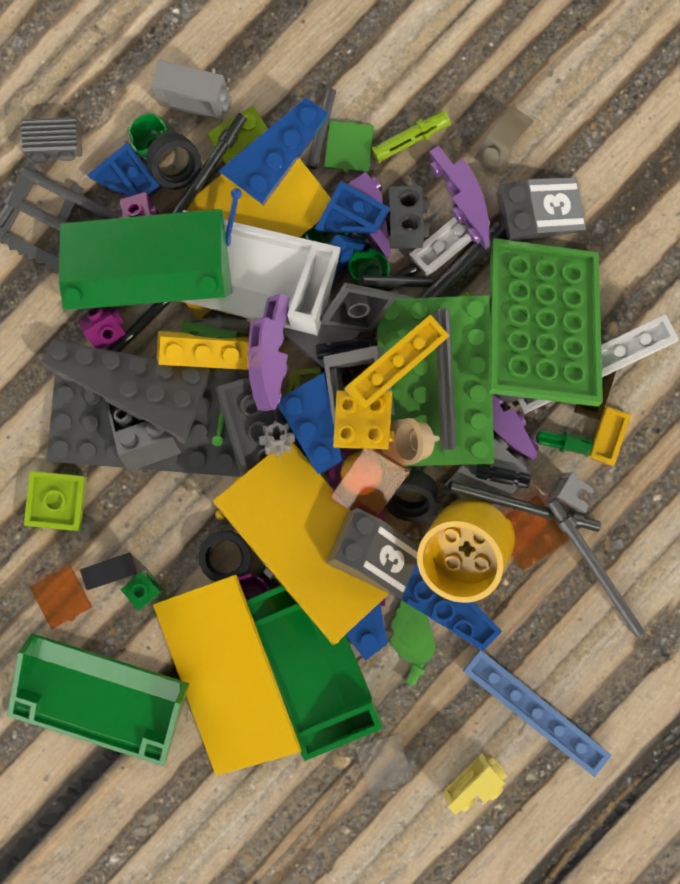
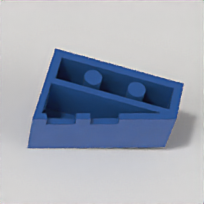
[278,373,345,474]

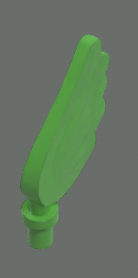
[390,600,435,686]

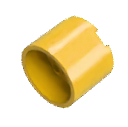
[417,498,515,603]

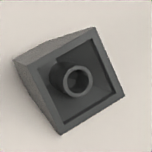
[320,283,397,333]

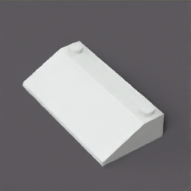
[182,210,340,336]

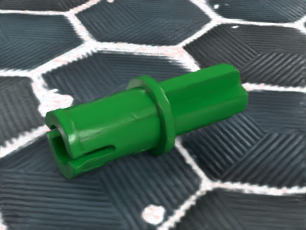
[536,429,592,456]

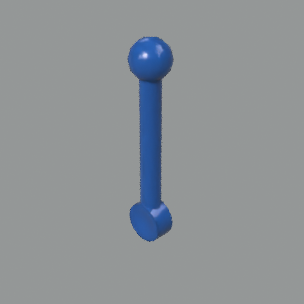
[226,188,242,246]

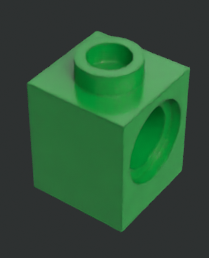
[120,569,165,611]

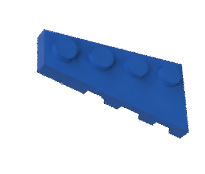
[219,97,329,206]
[401,562,502,651]

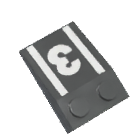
[496,177,586,242]
[326,508,419,599]

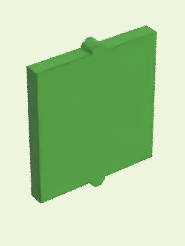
[324,120,374,173]

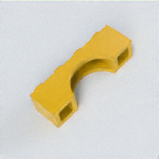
[156,331,249,370]

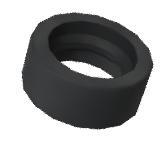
[146,133,202,190]
[385,470,438,522]
[198,530,252,582]
[80,553,137,590]

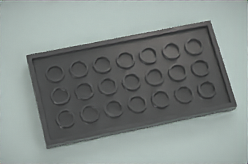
[47,367,249,477]

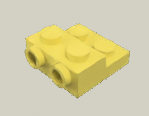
[443,753,507,815]

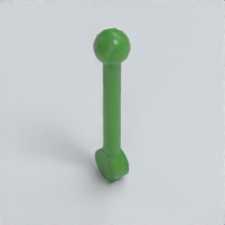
[212,409,224,446]

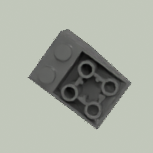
[105,401,182,471]

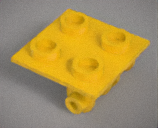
[333,391,395,450]

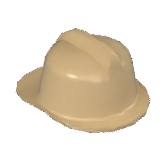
[382,418,440,466]

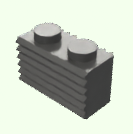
[21,117,82,162]

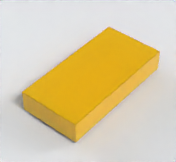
[586,406,631,466]

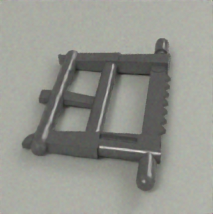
[0,162,122,273]

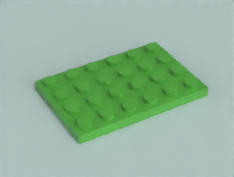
[488,238,603,407]
[377,295,494,467]

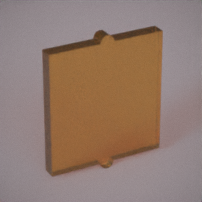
[30,565,93,629]

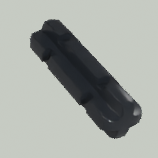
[315,338,370,360]
[475,464,531,488]

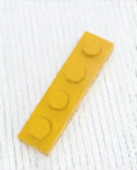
[345,314,449,411]

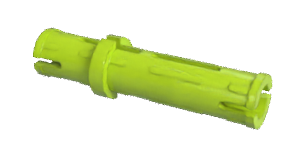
[371,110,451,163]

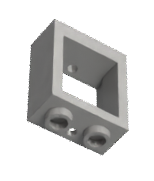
[151,60,232,121]
[323,346,395,424]

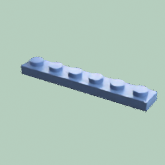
[463,649,612,777]

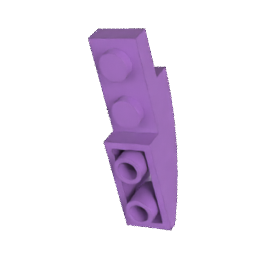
[429,145,490,250]
[248,294,290,411]
[492,394,539,460]

